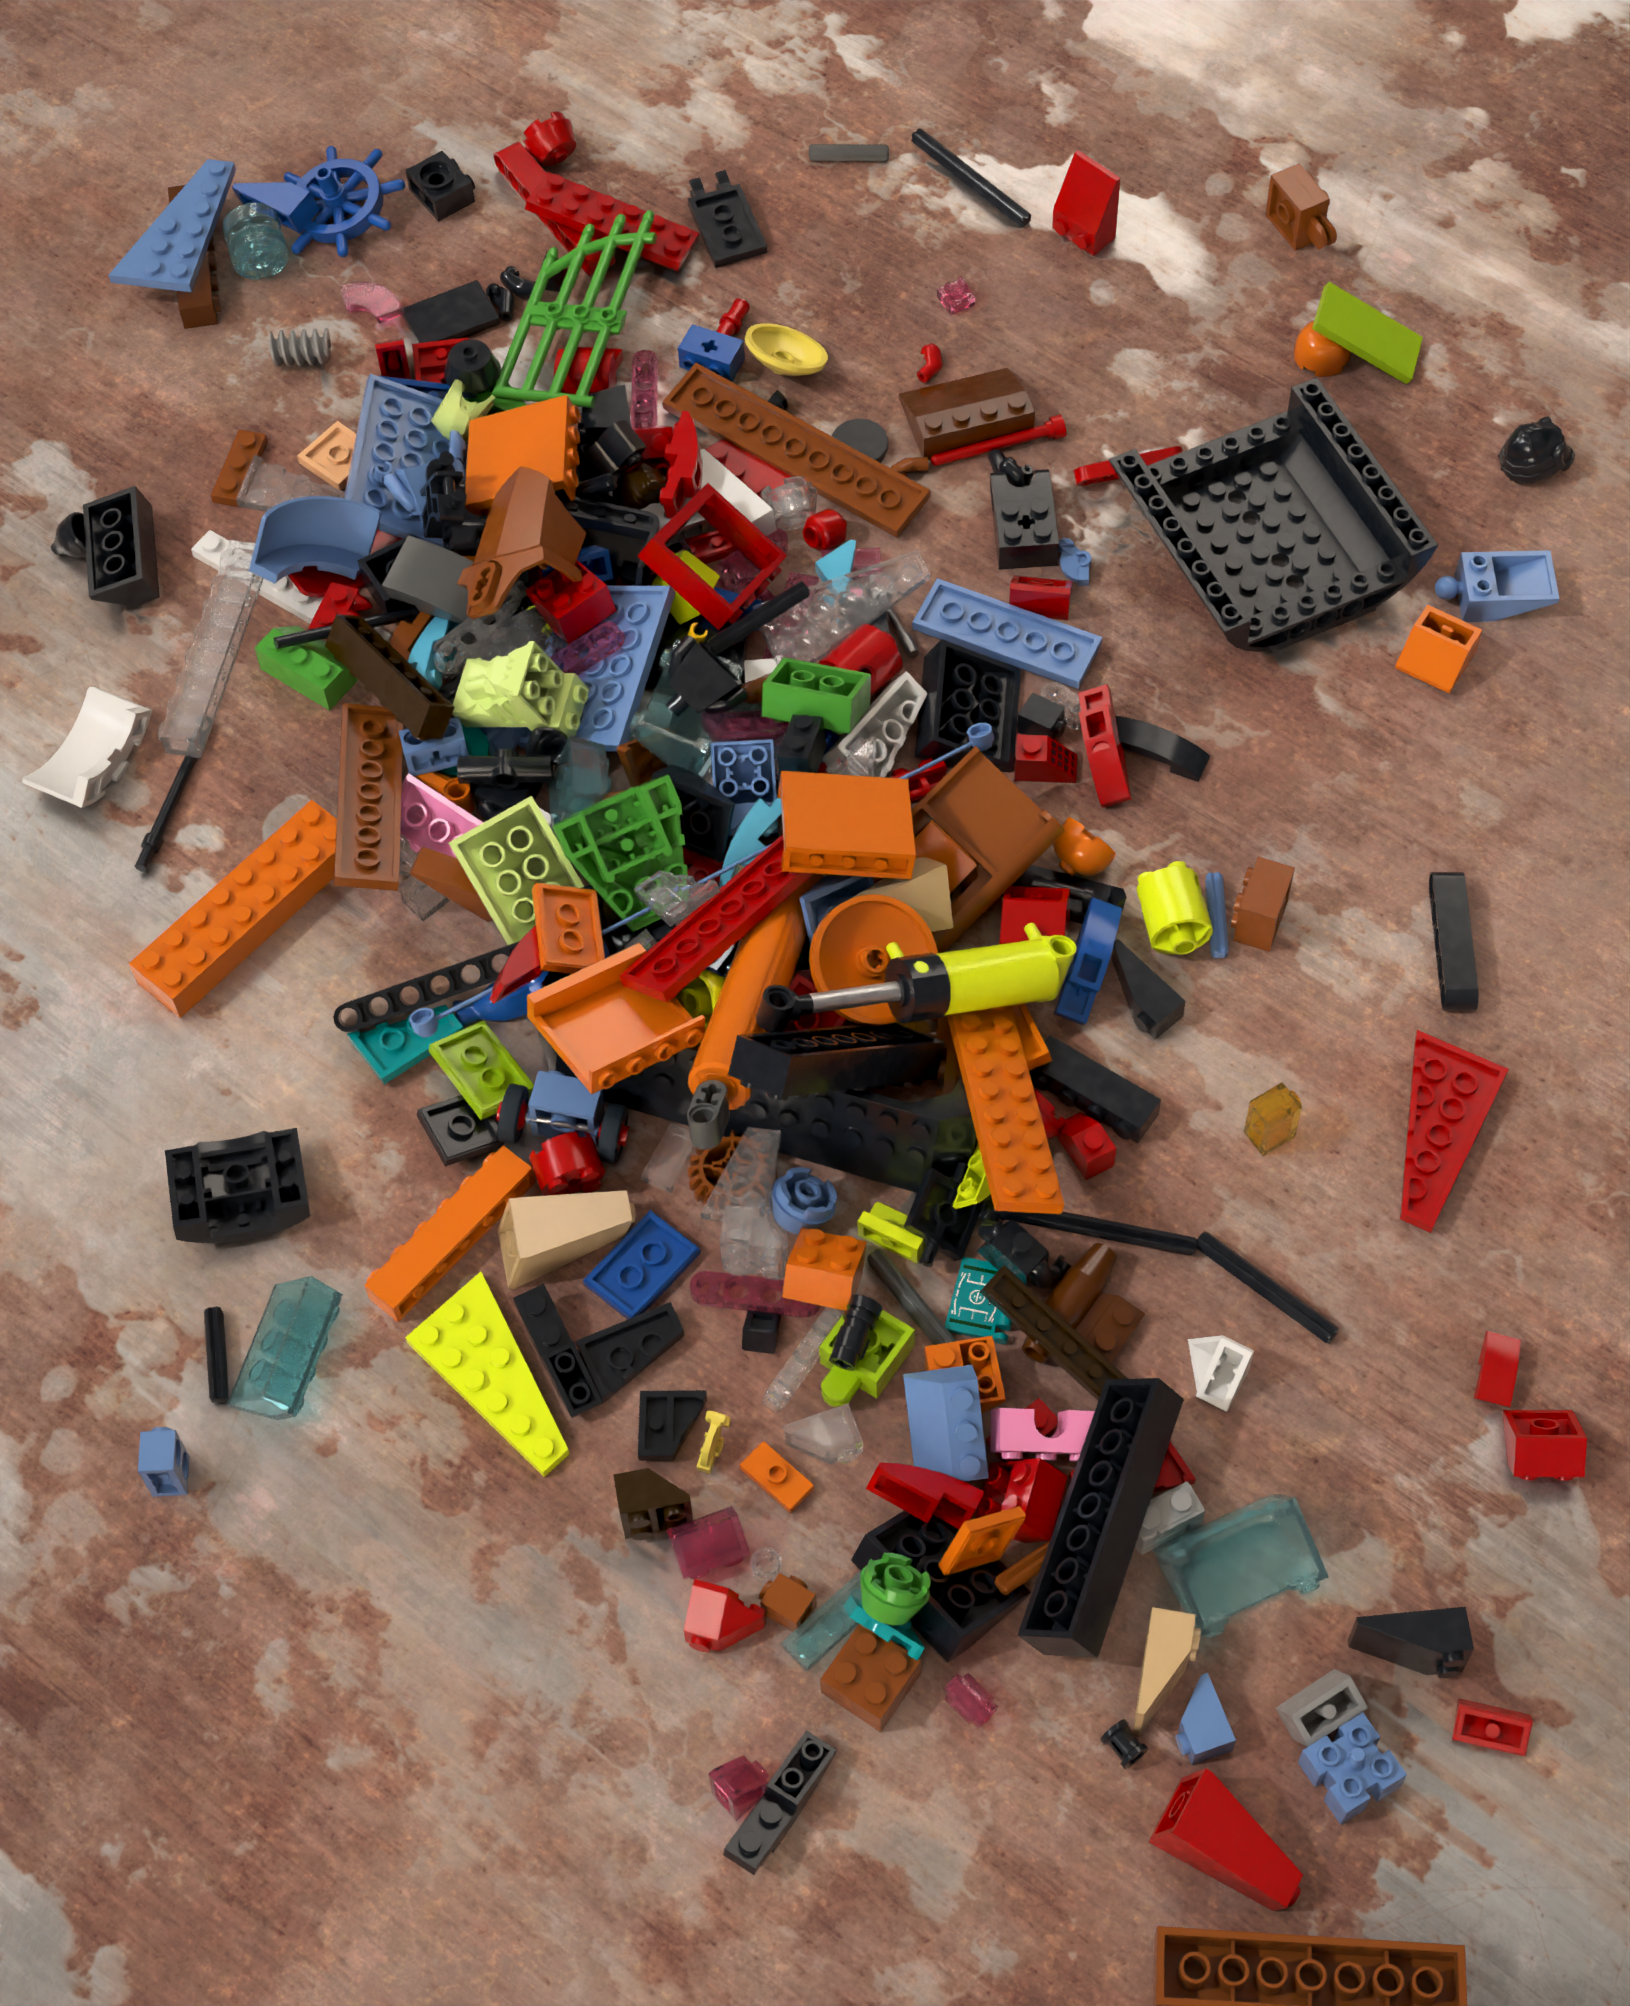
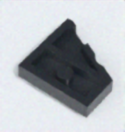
[638,1390,707,1461]

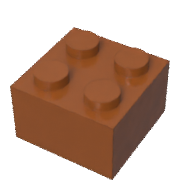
[1230,856,1295,952]
[820,1624,921,1732]

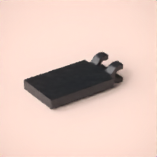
[688,170,767,268]

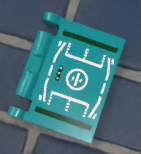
[945,1257,1012,1345]

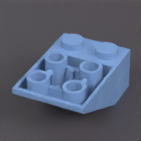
[711,739,779,839]

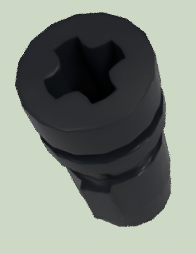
[829,1294,883,1371]

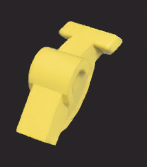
[696,1410,731,1474]

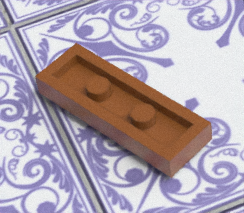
[211,429,268,508]

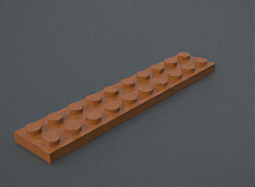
[662,363,931,538]

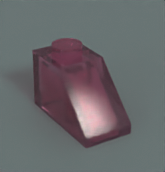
[708,1755,769,1821]

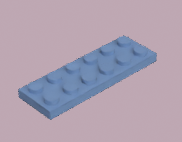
[912,578,1102,689]

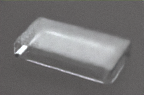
[641,1122,696,1193]

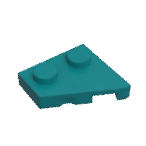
[844,1595,925,1661]

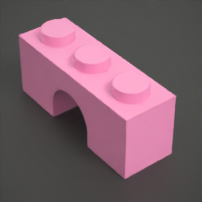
[991,1408,1095,1462]

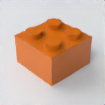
[782,1228,867,1311]

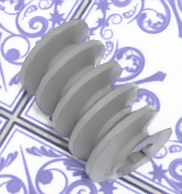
[270,328,331,367]

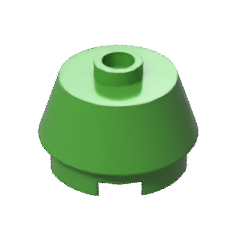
[860,1553,931,1625]

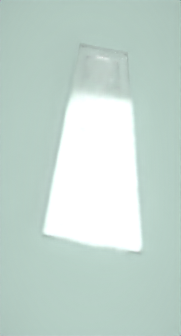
[236,455,345,512]

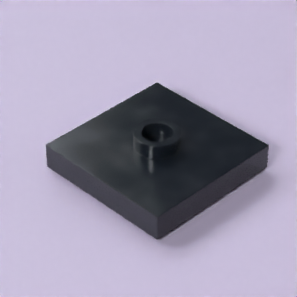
[417,1095,505,1167]

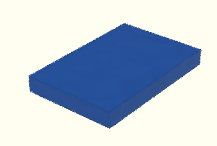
[583,1210,701,1320]

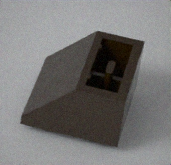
[613,1468,694,1540]

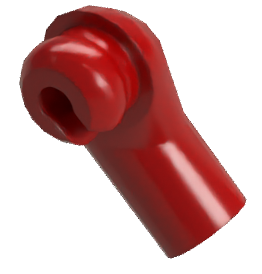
[917,343,943,383]

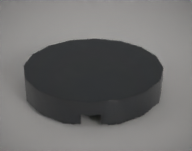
[832,419,888,463]

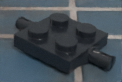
[903,1162,983,1267]

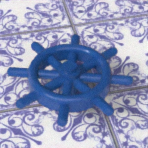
[269,146,405,258]

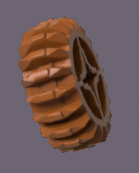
[687,1130,777,1218]

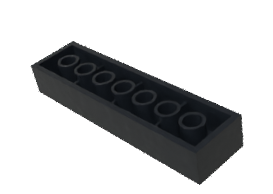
[728,1022,946,1100]
[1017,1378,1184,1658]

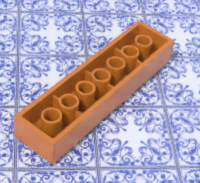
[129,799,337,1018]

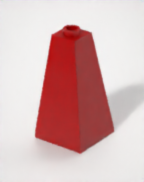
[1148,1768,1303,1911]

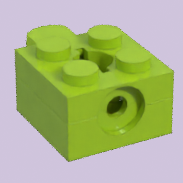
[819,1310,915,1408]

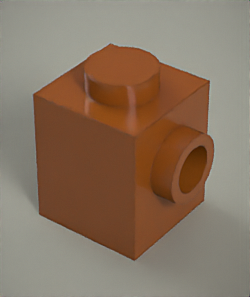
[759,1573,817,1635]

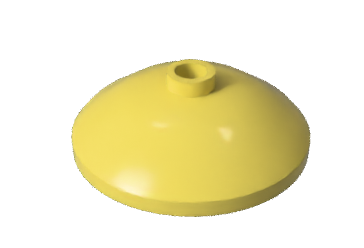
[745,323,828,376]

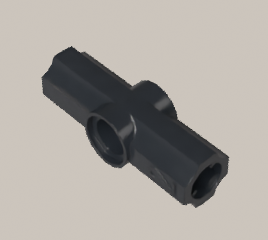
[457,748,554,790]

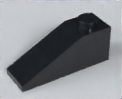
[1111,939,1186,1039]

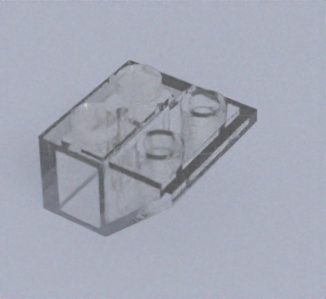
[719,1205,789,1280]

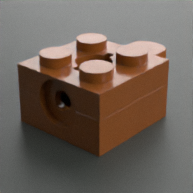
[1265,163,1337,251]

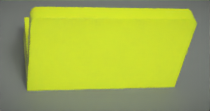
[857,1202,925,1264]

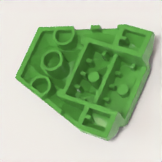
[552,775,690,932]

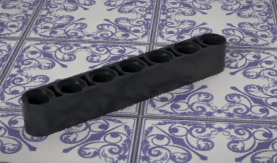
[333,941,519,1032]

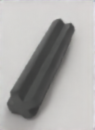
[809,144,889,161]

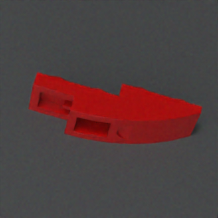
[659,411,703,519]
[1078,684,1132,808]

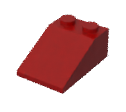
[1052,150,1121,256]

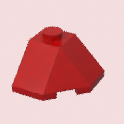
[683,1578,766,1652]

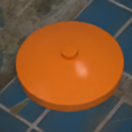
[809,894,938,1026]

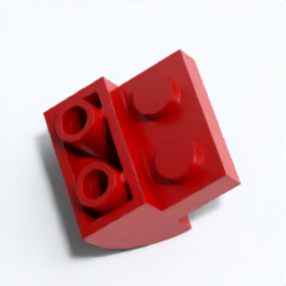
[553,347,623,395]

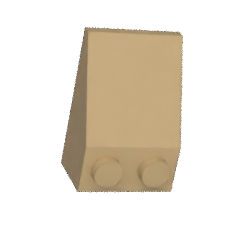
[1133,1607,1201,1736]

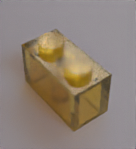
[1243,1082,1302,1156]

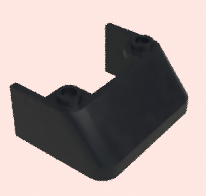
[522,493,660,586]

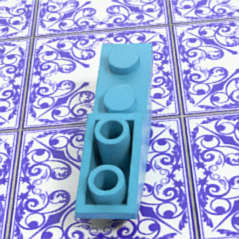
[408,616,462,691]
[719,797,782,889]

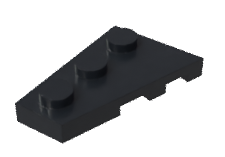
[576,1302,684,1403]

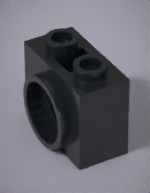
[406,151,475,222]

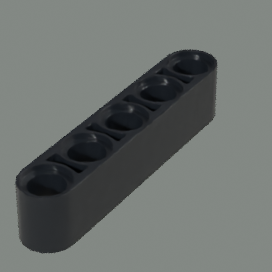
[1429,872,1479,1011]

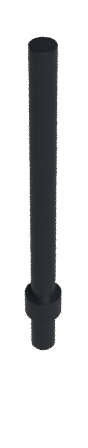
[274,604,420,649]
[135,717,213,872]

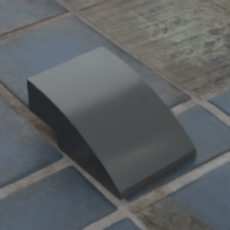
[382,535,474,624]

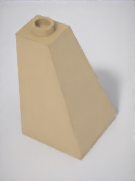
[852,857,953,932]
[498,1190,636,1289]

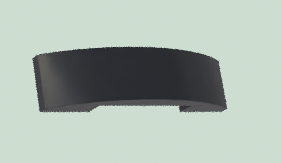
[1115,716,1210,782]

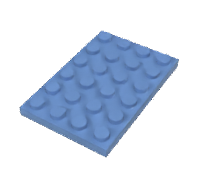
[344,373,468,548]
[517,586,676,751]

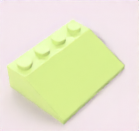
[448,796,584,945]

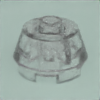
[760,476,817,530]

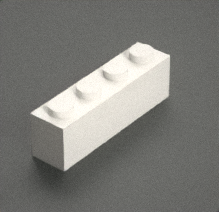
[700,449,777,536]

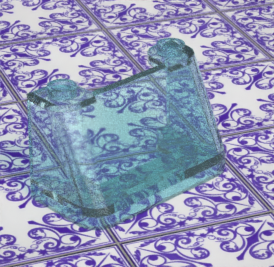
[629,639,744,775]
[1153,1494,1329,1638]

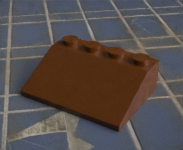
[899,368,1035,460]

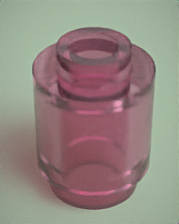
[944,1673,998,1728]

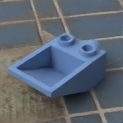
[1435,550,1559,622]

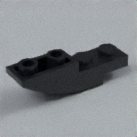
[513,1284,603,1418]
[723,1730,837,1875]

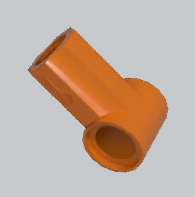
[416,771,475,814]

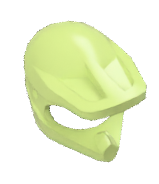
[431,379,496,443]

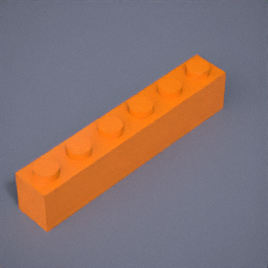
[364,1145,536,1322]

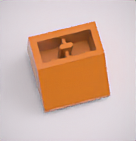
[1395,604,1482,694]
[924,1335,1006,1414]

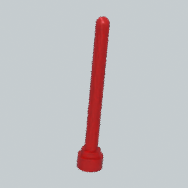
[931,414,1067,466]

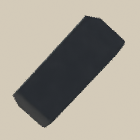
[1001,865,1127,924]

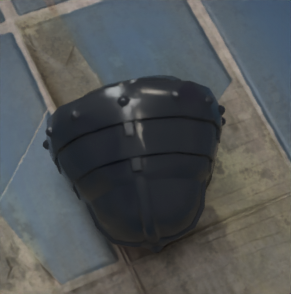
[1498,417,1575,484]

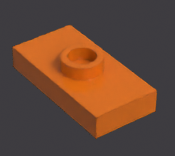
[739,1441,814,1514]

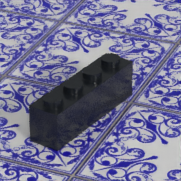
[1029,1035,1161,1143]

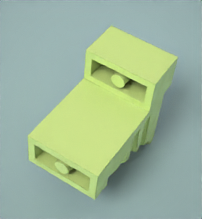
[452,641,589,742]

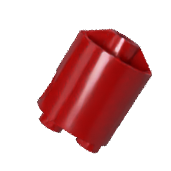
[818,624,903,698]

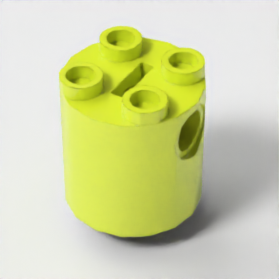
[1136,861,1213,955]

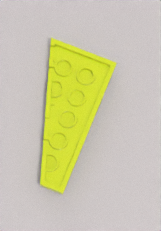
[405,1271,570,1477]

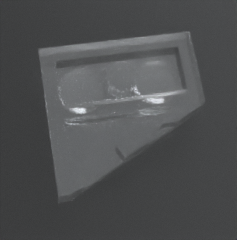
[634,870,721,927]

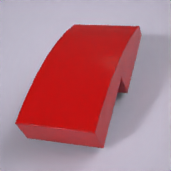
[1474,1331,1521,1407]

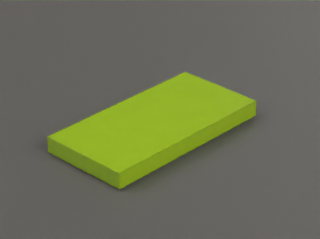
[1312,282,1423,384]

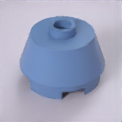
[772,1167,837,1234]

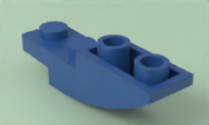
[1054,897,1122,1025]

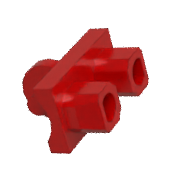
[891,758,947,802]

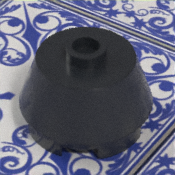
[444,340,501,399]

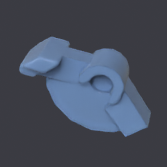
[1059,538,1091,586]

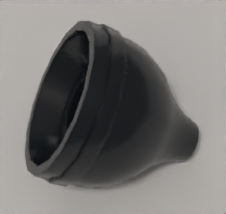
[51,512,86,558]

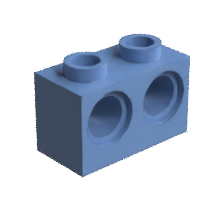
[399,716,469,776]
[138,1427,190,1497]

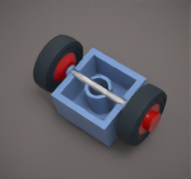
[496,1071,630,1163]

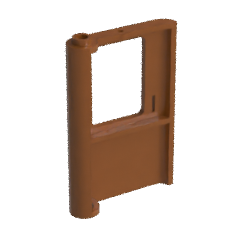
[873,746,1065,953]

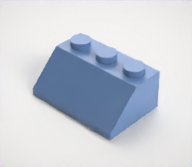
[903,1365,988,1481]

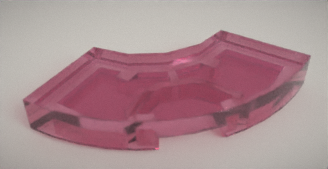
[341,282,405,324]

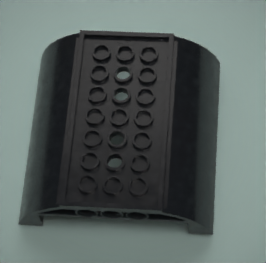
[1109,378,1438,653]

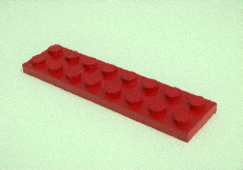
[619,835,814,1003]

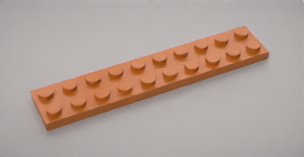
[947,1006,1065,1214]

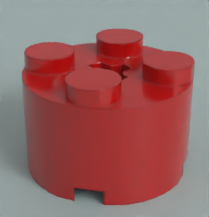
[529,1132,605,1196]

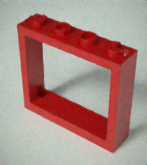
[638,483,787,630]

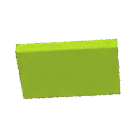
[429,1020,534,1120]

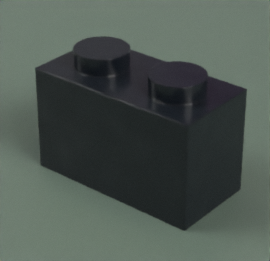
[777,715,827,775]

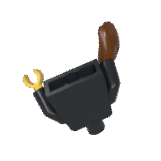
[666,623,771,717]

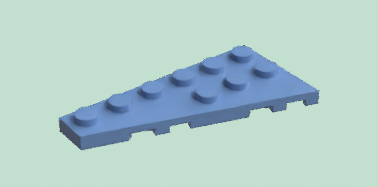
[108,159,236,292]

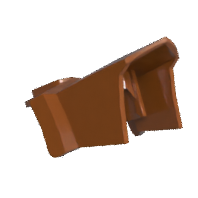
[457,466,586,619]

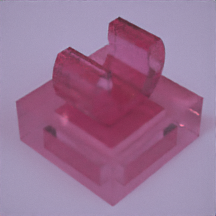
[937,277,975,315]

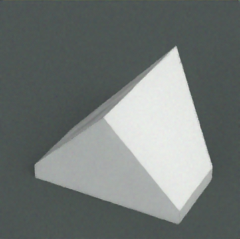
[1188,1335,1254,1412]

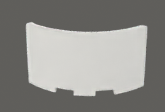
[22,686,152,808]

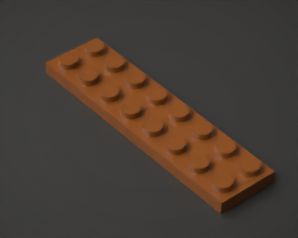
[334,703,403,891]

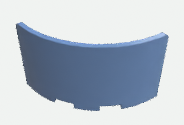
[249,496,382,584]

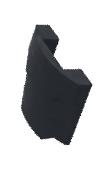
[165,1128,311,1243]

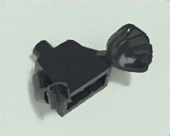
[469,727,570,821]
[977,1195,1072,1289]

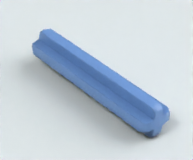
[1205,872,1229,958]

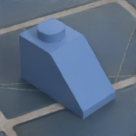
[1175,1672,1236,1765]

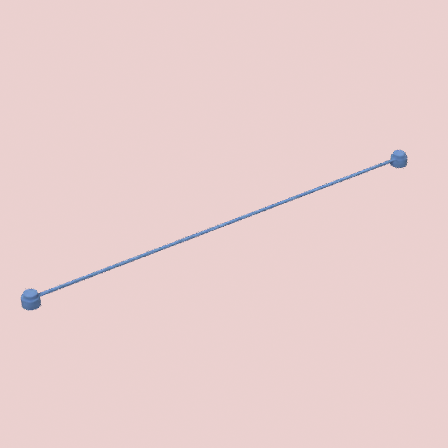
[409,723,994,1038]

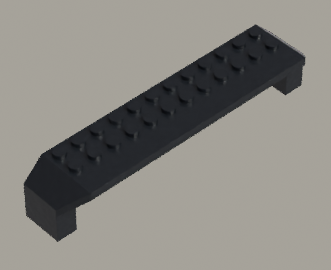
[538,971,978,1193]

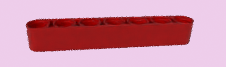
[493,142,615,277]

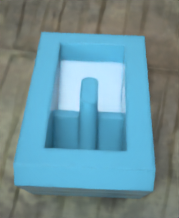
[815,540,856,605]

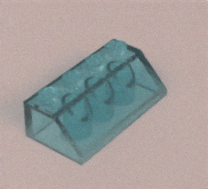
[227,1276,343,1420]

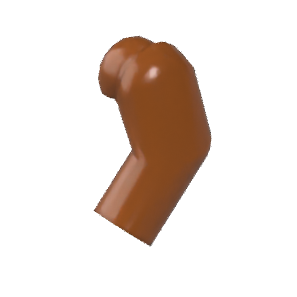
[891,457,928,477]

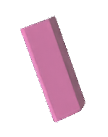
[400,773,484,858]

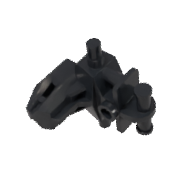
[420,451,488,556]

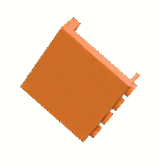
[465,395,581,516]
[777,771,916,879]
[527,943,705,1094]

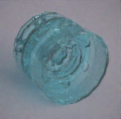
[222,203,289,279]

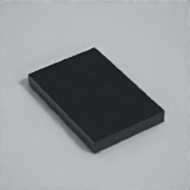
[400,280,500,343]

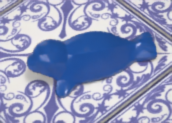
[452,970,549,1027]

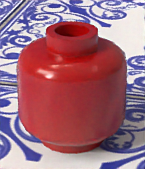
[803,509,847,552]

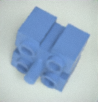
[1298,1712,1407,1825]

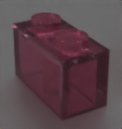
[666,1506,751,1579]

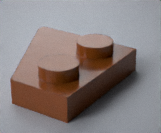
[616,728,680,787]

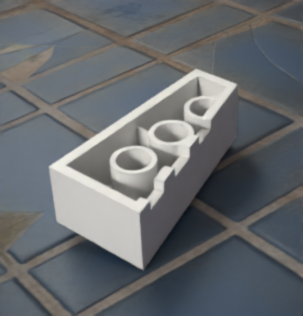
[822,671,928,778]

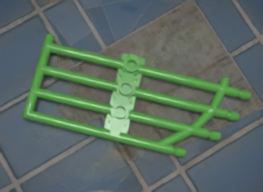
[491,210,657,408]

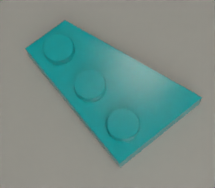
[347,1004,464,1085]

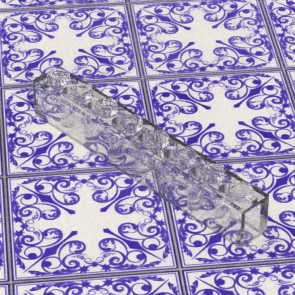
[158,540,264,758]

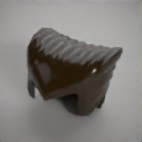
[619,463,667,510]

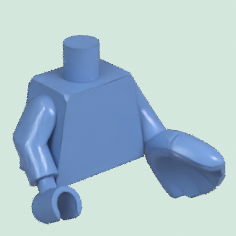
[374,430,467,515]

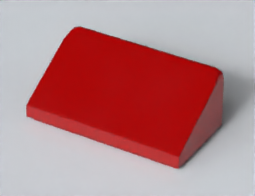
[1452,1698,1533,1757]

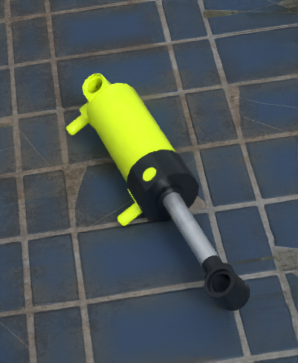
[756,923,1077,1032]

